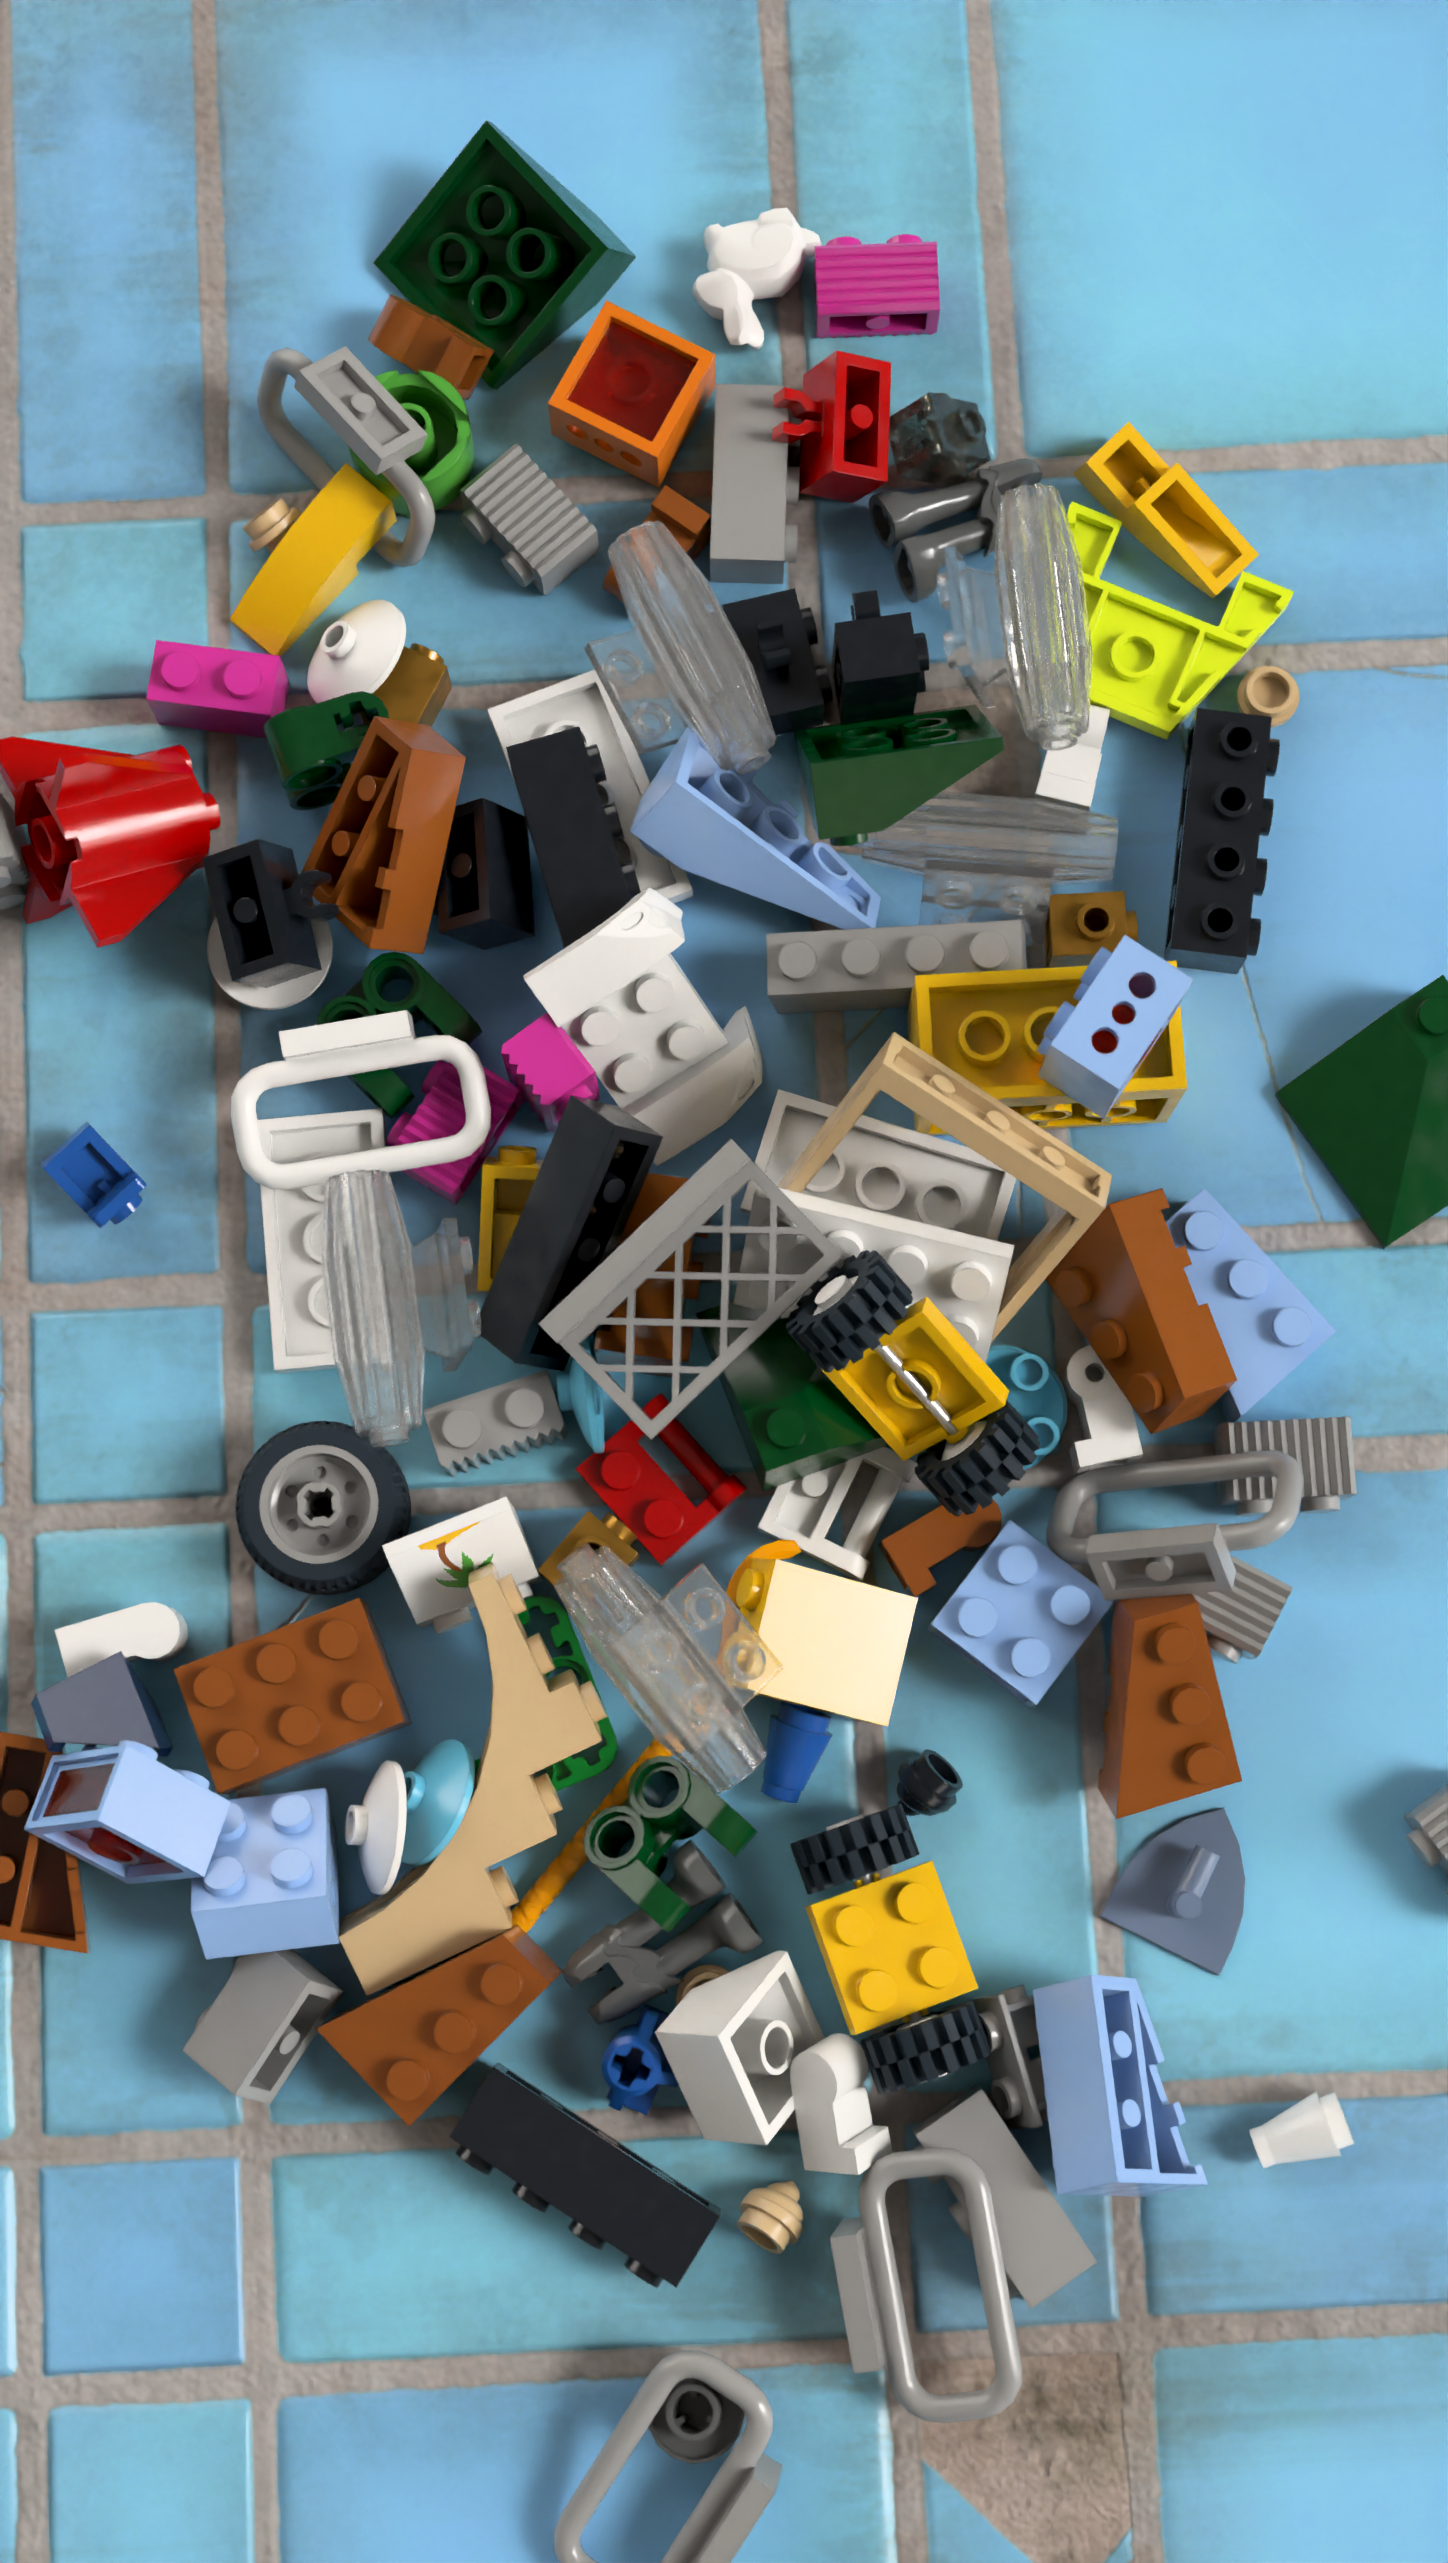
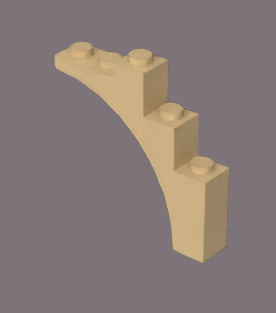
[338,1562,607,1996]

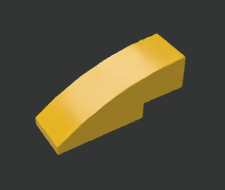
[1073,422,1259,598]
[230,463,397,657]

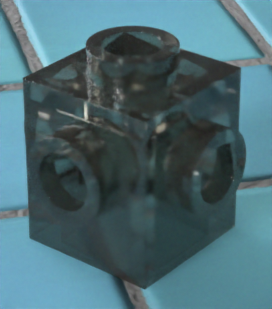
[889,392,991,489]

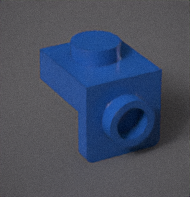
[40,1122,147,1228]

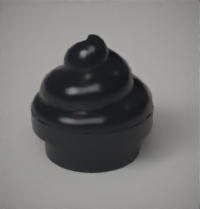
[896,1749,963,1816]

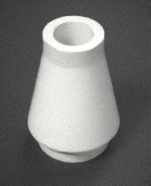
[1249,2091,1355,2168]

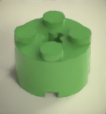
[348,370,476,519]

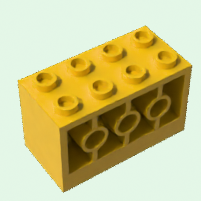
[907,961,1187,1136]

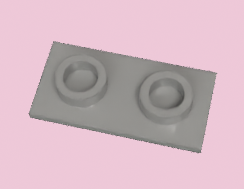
[969,1985,1048,2129]

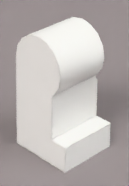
[1030,698,1110,826]
[1062,1345,1143,1475]
[55,1602,188,1678]
[790,2033,892,2175]

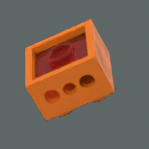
[548,301,716,488]

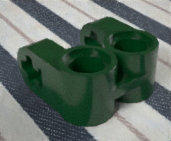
[264,691,390,810]
[316,952,483,1119]
[583,1756,758,1933]

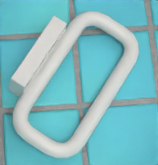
[230,1010,491,1190]

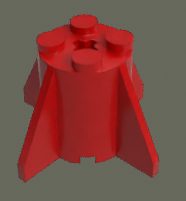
[0,736,221,948]

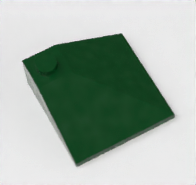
[373,120,636,390]
[793,705,1004,846]
[1275,975,1448,1249]
[695,1300,889,1491]

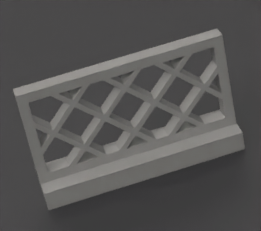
[539,1139,843,1440]

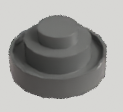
[648,2378,746,2464]

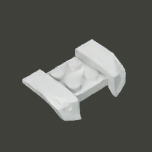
[523,887,763,1166]

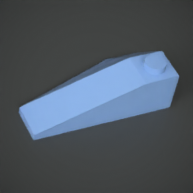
[630,720,881,929]

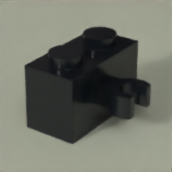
[722,588,833,741]
[831,590,929,723]
[432,798,535,950]
[202,839,340,988]

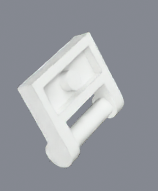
[757,1447,917,1581]

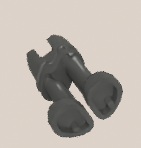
[869,458,1058,603]
[562,1839,764,2025]

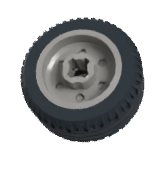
[235,1421,411,1595]

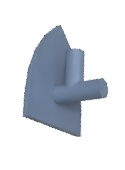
[1100,1808,1245,1976]

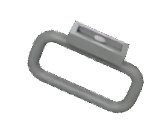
[257,346,436,568]
[1046,1450,1304,1601]
[830,2147,1022,2423]
[554,2350,782,2563]

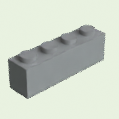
[766,920,1027,1014]

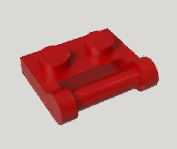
[576,1393,747,1567]

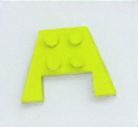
[1053,501,1294,740]

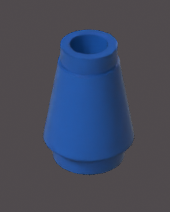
[760,1702,832,1803]

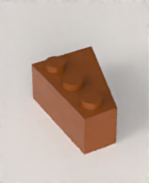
[301,716,466,954]
[594,1173,711,1377]
[1046,1188,1237,1434]
[1098,1594,1242,1819]
[0,1731,90,1954]
[316,1924,563,2126]

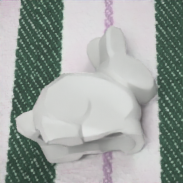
[692,208,822,350]

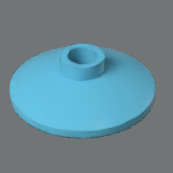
[557,1331,605,1454]
[401,1739,475,1867]

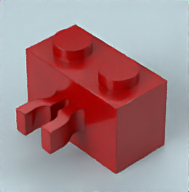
[772,350,891,504]

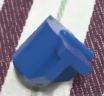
[601,2004,678,2115]

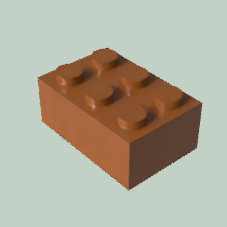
[173,1598,412,1795]

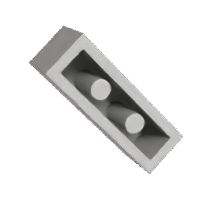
[710,384,801,584]
[912,2084,1097,2309]

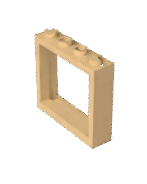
[777,1032,1112,1343]

